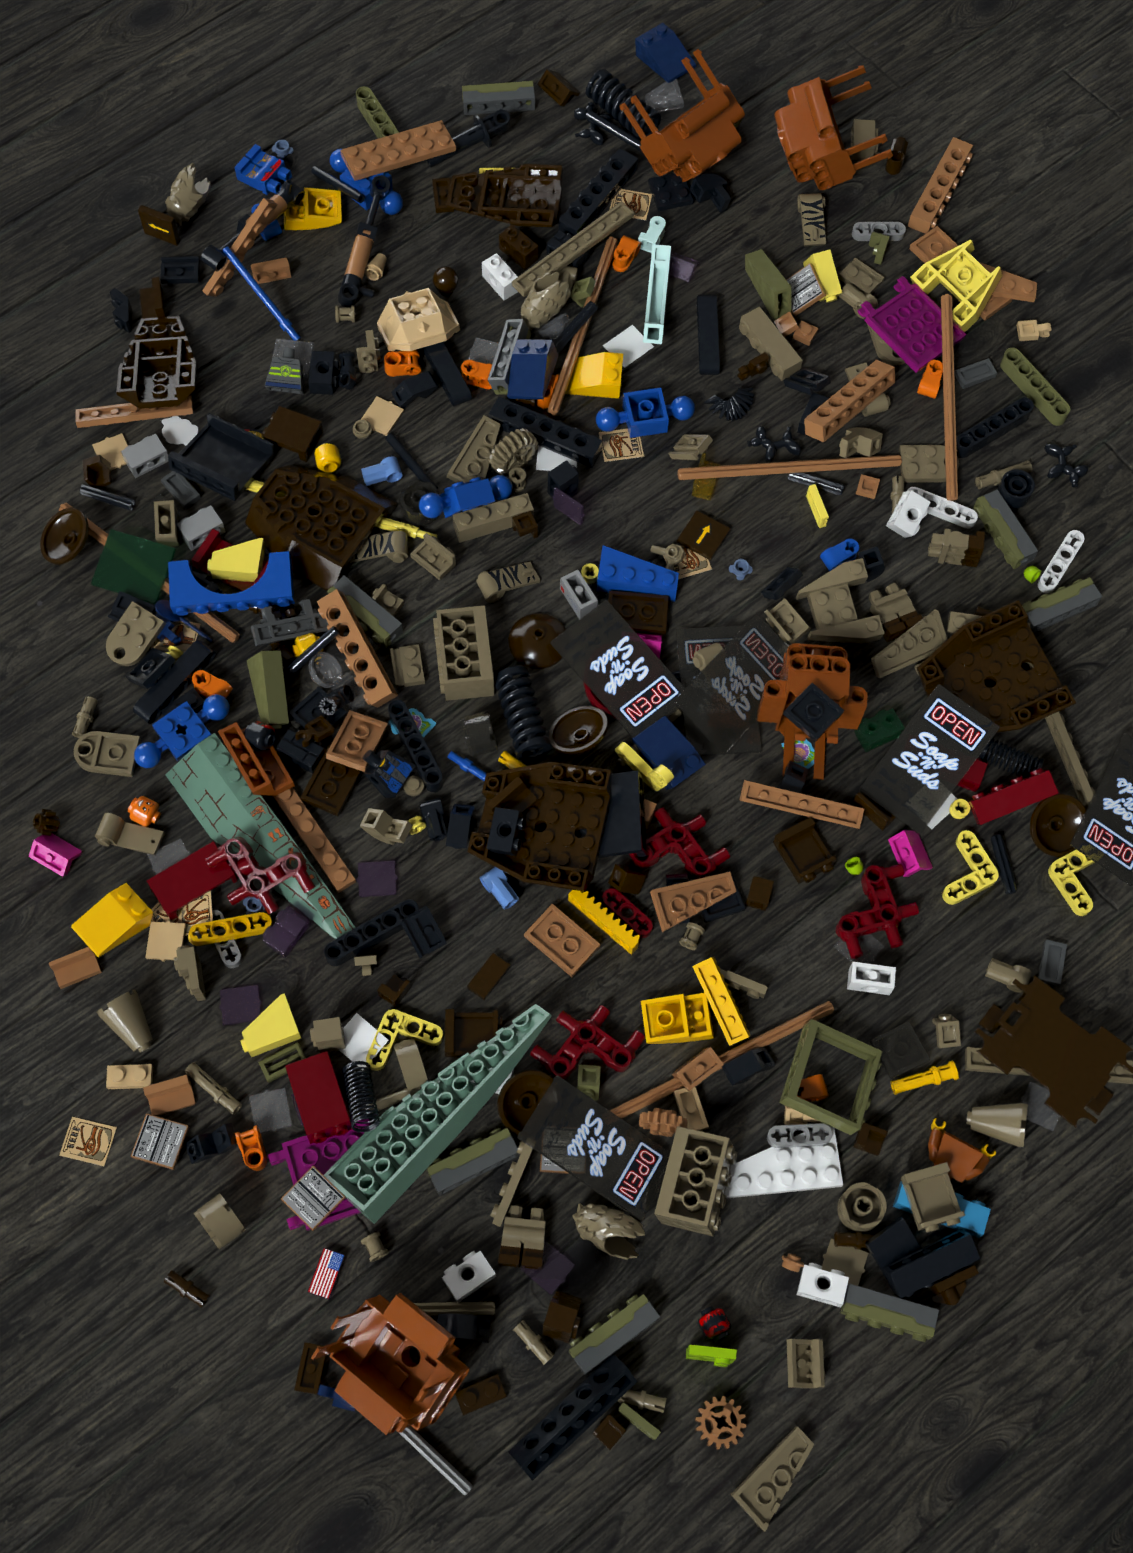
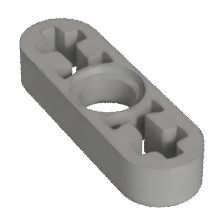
[852,222,906,241]
[212,910,242,968]
[767,1124,832,1148]

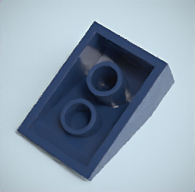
[635,23,696,83]
[507,339,559,399]
[632,716,706,790]

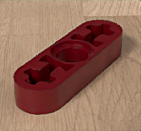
[602,888,653,938]

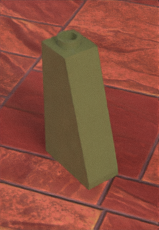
[745,249,791,321]
[247,651,289,731]

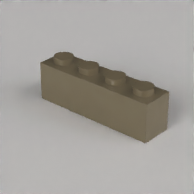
[739,306,803,381]
[453,493,534,543]

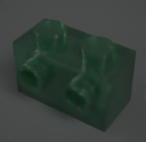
[854,708,905,753]

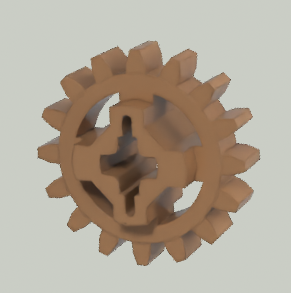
[639,1108,688,1137]
[695,1396,746,1450]

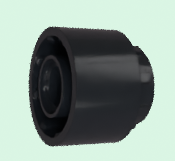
[997,469,1035,508]

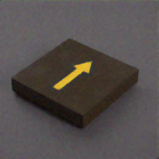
[138,205,180,246]
[677,510,731,561]

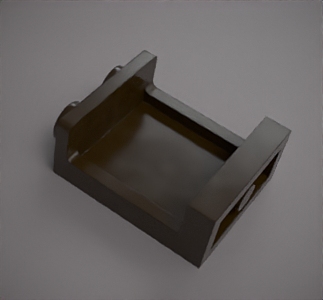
[262,406,323,462]
[773,817,837,884]
[445,1009,502,1057]

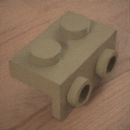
[356,330,381,373]
[410,533,456,580]
[764,598,811,644]
[787,1339,826,1389]

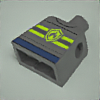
[265,347,304,395]

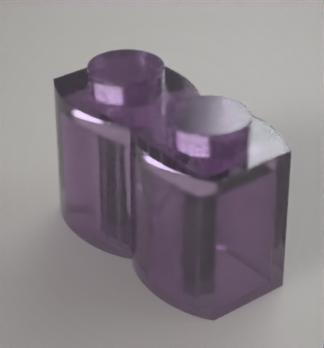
[263,906,311,958]

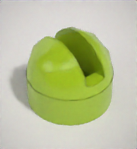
[1023,566,1041,583]
[845,857,864,875]

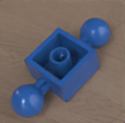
[330,149,403,215]
[596,388,695,438]
[419,475,513,518]
[134,694,230,768]

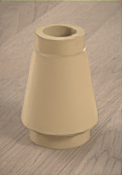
[365,253,387,281]

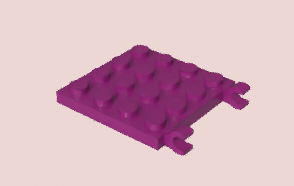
[857,276,966,373]
[268,1119,370,1231]

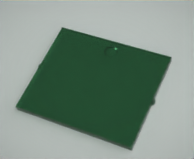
[91,529,176,604]

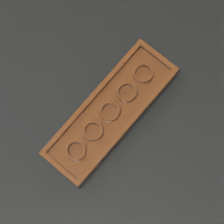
[340,120,456,181]
[909,226,1012,321]

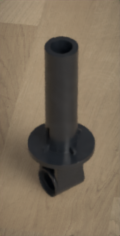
[426,109,510,167]

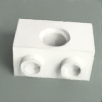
[482,253,518,300]
[886,490,930,538]
[847,962,896,995]
[442,1251,496,1302]
[796,1263,849,1308]

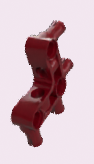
[629,807,730,880]
[205,837,316,915]
[835,864,919,959]
[530,1005,646,1081]

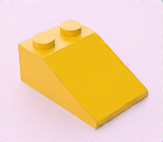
[565,352,623,399]
[71,883,153,957]

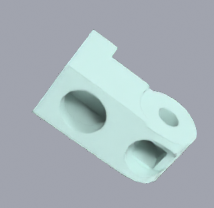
[638,216,666,253]

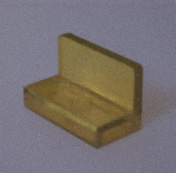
[692,452,720,500]

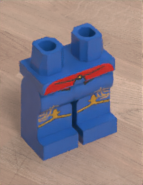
[234,144,292,195]

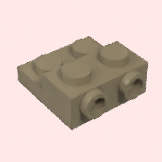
[174,945,206,1001]

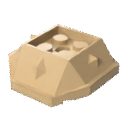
[377,288,460,351]

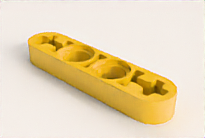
[188,912,272,946]

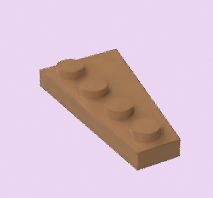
[979,262,1037,302]
[650,872,737,932]

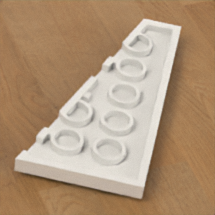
[724,1123,843,1198]

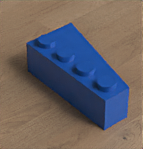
[597,545,679,602]

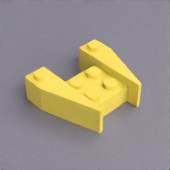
[910,240,1002,333]

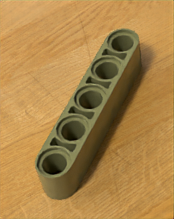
[356,86,399,139]
[1000,348,1070,426]

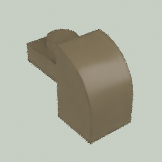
[839,427,883,458]
[360,808,413,845]
[393,1038,428,1090]

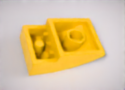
[284,187,342,230]
[641,993,714,1044]

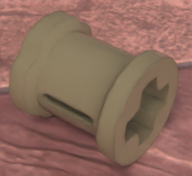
[335,305,355,323]
[509,467,526,492]
[679,922,705,950]
[361,1232,389,1262]

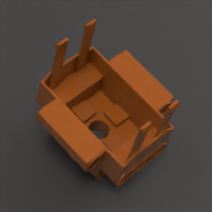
[619,49,745,182]
[774,65,893,190]
[757,643,867,780]
[311,1293,470,1435]

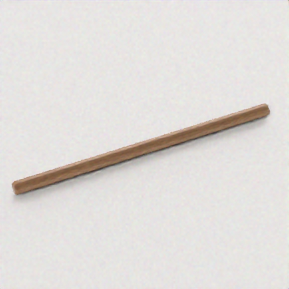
[548,236,618,415]
[941,294,958,501]
[677,455,902,480]
[59,503,240,643]
[601,1001,834,1126]

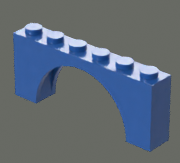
[168,551,294,616]

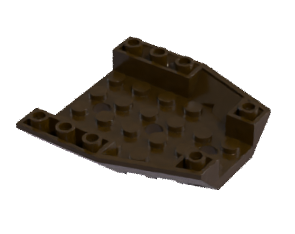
[245,465,398,591]
[917,600,1076,734]
[467,762,612,891]

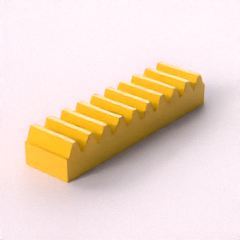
[568,890,640,955]
[692,957,750,1046]

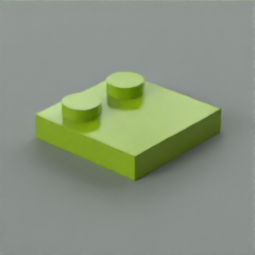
[686,1345,737,1367]

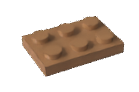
[326,710,388,772]
[524,904,600,977]

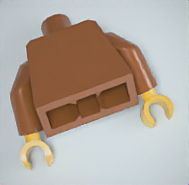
[928,1118,997,1183]

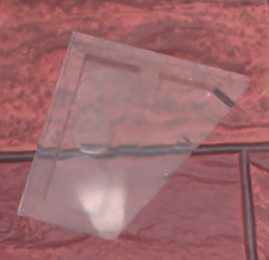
[645,79,684,112]

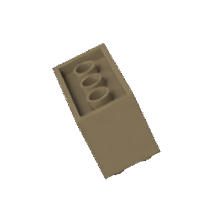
[433,605,494,701]
[654,1126,737,1237]

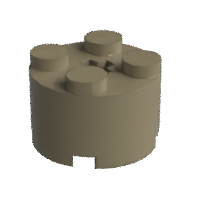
[837,1182,887,1232]
[194,1193,246,1249]

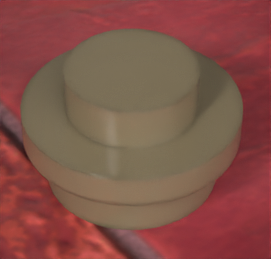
[353,420,372,439]
[403,776,424,796]

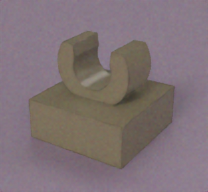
[354,954,378,976]

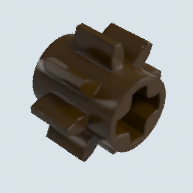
[33,809,60,836]

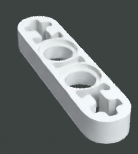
[907,487,978,529]
[1038,530,1084,594]

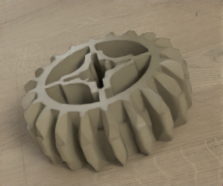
[489,428,538,476]

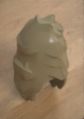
[165,163,211,226]
[521,272,570,330]
[572,1203,645,1260]

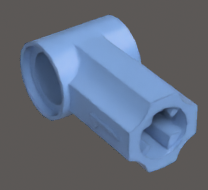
[361,456,403,486]
[479,867,519,910]

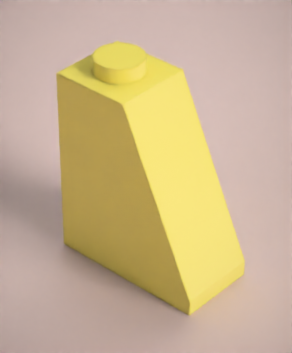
[803,250,842,303]
[207,538,265,582]
[240,993,301,1057]

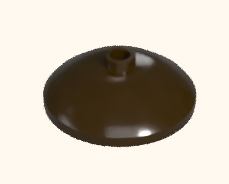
[40,508,89,565]
[509,613,569,669]
[549,706,608,754]
[1030,794,1089,857]
[497,1070,562,1137]

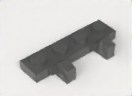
[251,599,329,646]

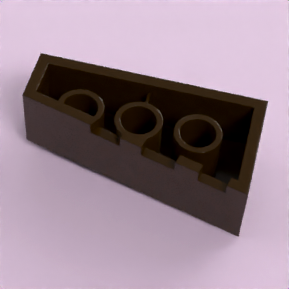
[543,1290,582,1344]

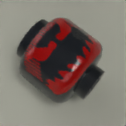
[244,721,276,751]
[697,1306,731,1343]

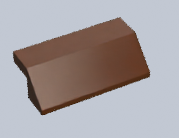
[218,722,295,796]

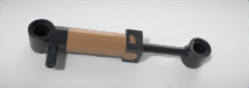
[338,175,390,307]
[201,179,305,272]

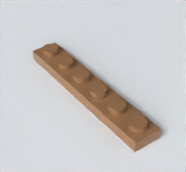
[202,198,278,297]
[76,395,193,428]
[740,780,864,829]
[272,787,356,893]

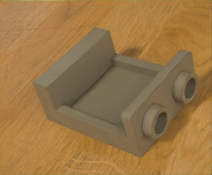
[901,1162,965,1233]

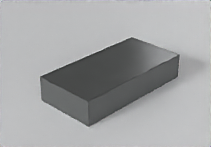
[954,358,997,389]
[161,471,201,509]
[1038,939,1067,987]

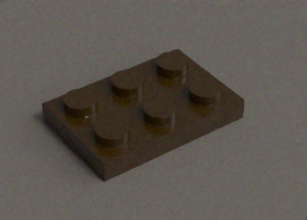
[606,590,669,635]
[300,745,362,816]

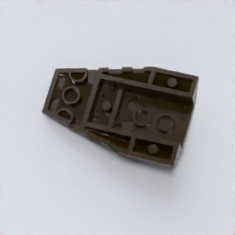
[446,164,563,227]
[116,316,196,409]

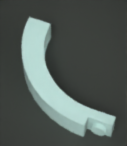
[643,244,671,344]

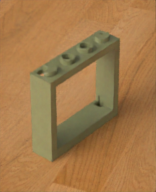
[779,1019,882,1135]

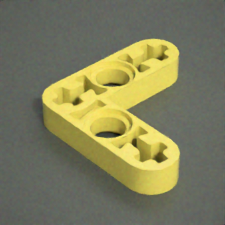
[615,742,674,791]
[942,830,999,905]
[1048,844,1104,916]
[366,1009,443,1071]

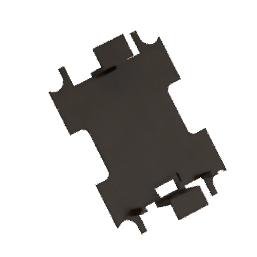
[975,975,1133,1128]

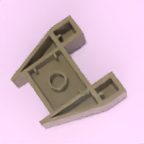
[796,558,884,644]

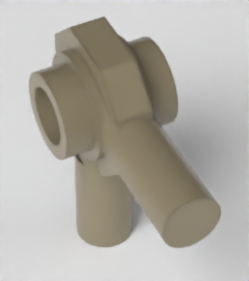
[650,544,685,571]

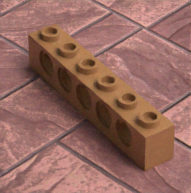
[908,137,973,234]
[804,360,895,442]
[317,589,398,708]

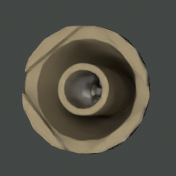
[97,989,153,1053]
[966,1103,1028,1147]

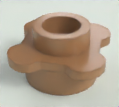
[782,1253,804,1272]

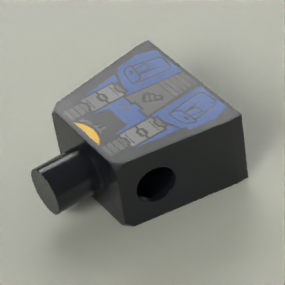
[363,750,415,798]

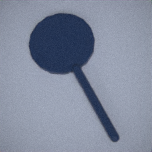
[155,600,213,642]

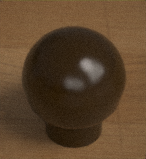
[433,266,459,296]

